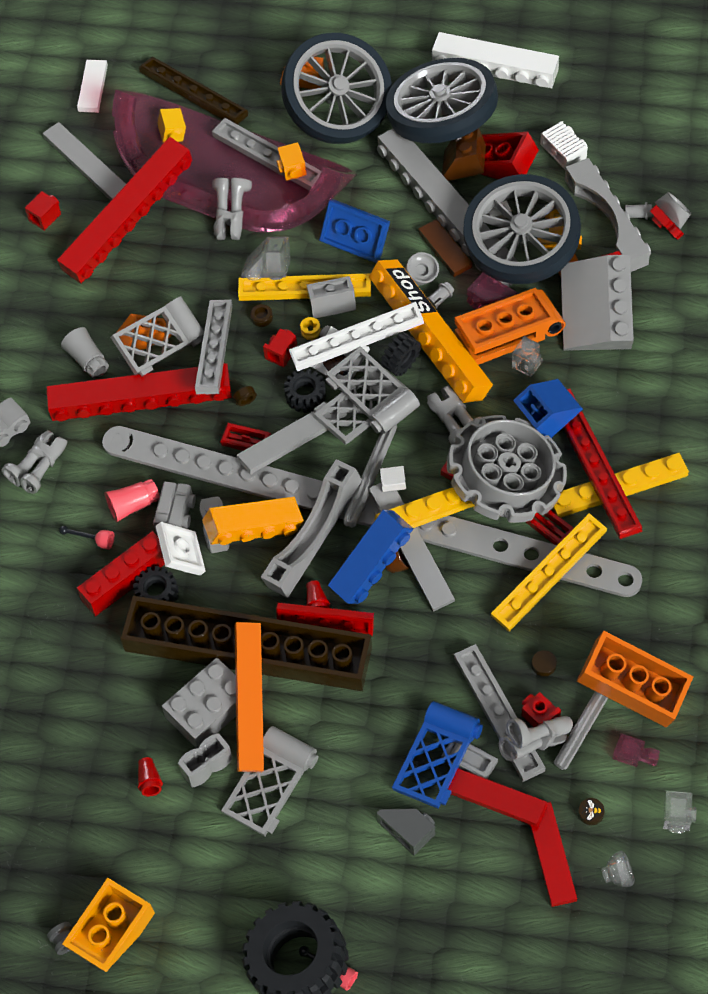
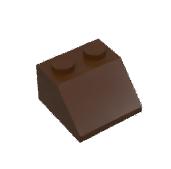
[442,128,486,181]

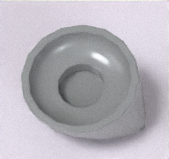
[655,192,691,229]
[405,252,439,286]

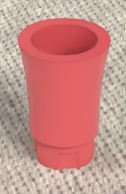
[104,479,160,522]

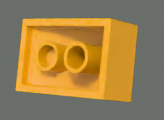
[62,878,155,972]

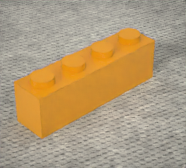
[202,497,304,545]

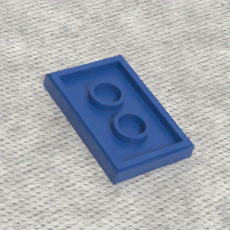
[319,199,390,263]

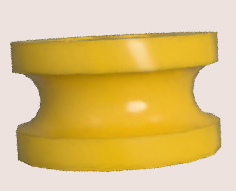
[300,317,321,340]

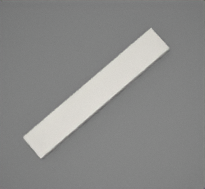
[289,302,424,371]

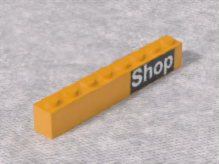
[369,259,493,403]

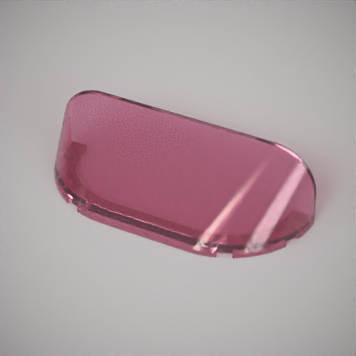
[112,89,357,232]

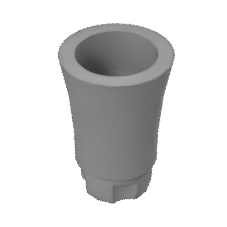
[61,327,109,378]

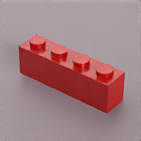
[77,531,165,617]

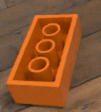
[577,631,694,727]

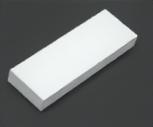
[77,60,108,113]

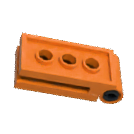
[455,287,566,365]

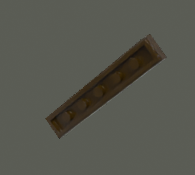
[139,56,248,124]

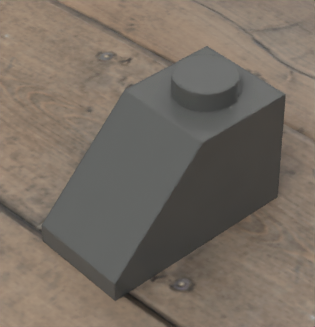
[376,809,435,855]

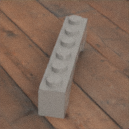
[565,158,651,272]
[261,459,362,598]

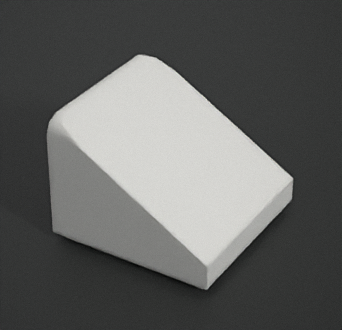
[380,466,406,492]

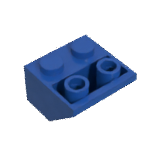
[513,379,583,438]

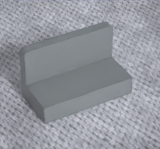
[307,276,356,318]

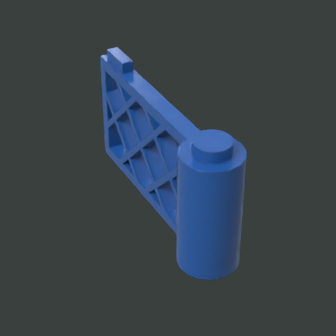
[392,701,483,809]

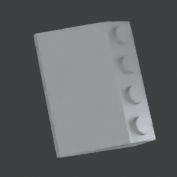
[561,255,634,351]

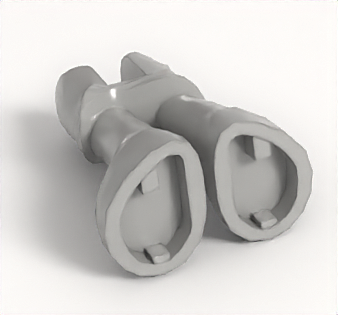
[212,178,252,240]
[427,386,482,445]
[1,430,67,494]
[499,716,573,761]

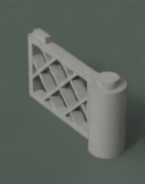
[110,296,204,377]
[325,346,420,434]
[314,364,410,445]
[221,726,318,836]

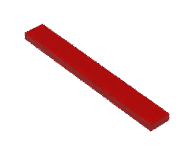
[563,389,642,539]

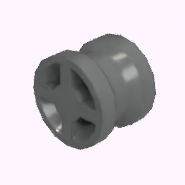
[47,922,72,955]

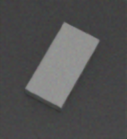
[442,742,498,779]

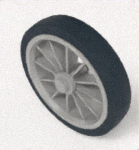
[281,33,392,144]
[386,58,498,143]
[463,174,581,284]

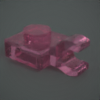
[613,733,660,767]

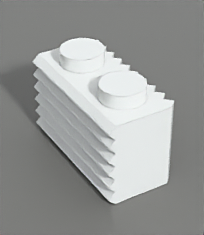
[540,121,588,169]

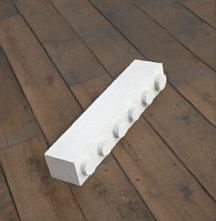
[432,32,559,88]

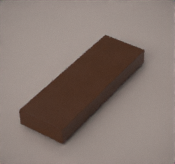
[419,219,472,277]

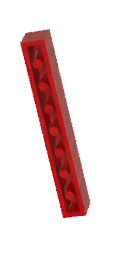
[57,137,193,284]
[47,363,232,421]

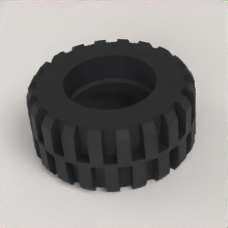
[242,901,349,994]

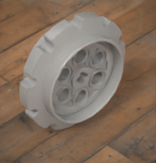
[447,415,567,523]

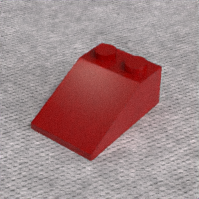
[481,132,539,180]

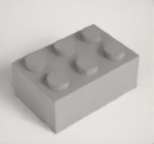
[162,658,236,748]

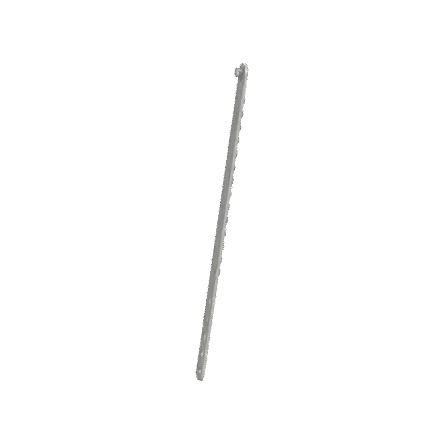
[102,426,642,597]

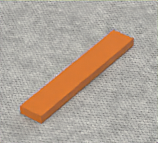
[235,622,264,772]

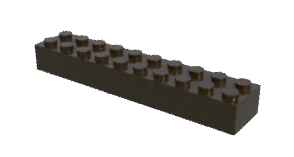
[121,596,372,692]

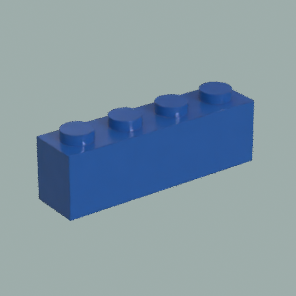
[328,509,414,604]

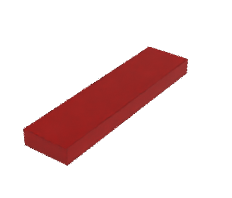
[276,603,374,636]
[448,768,548,828]
[530,802,577,907]

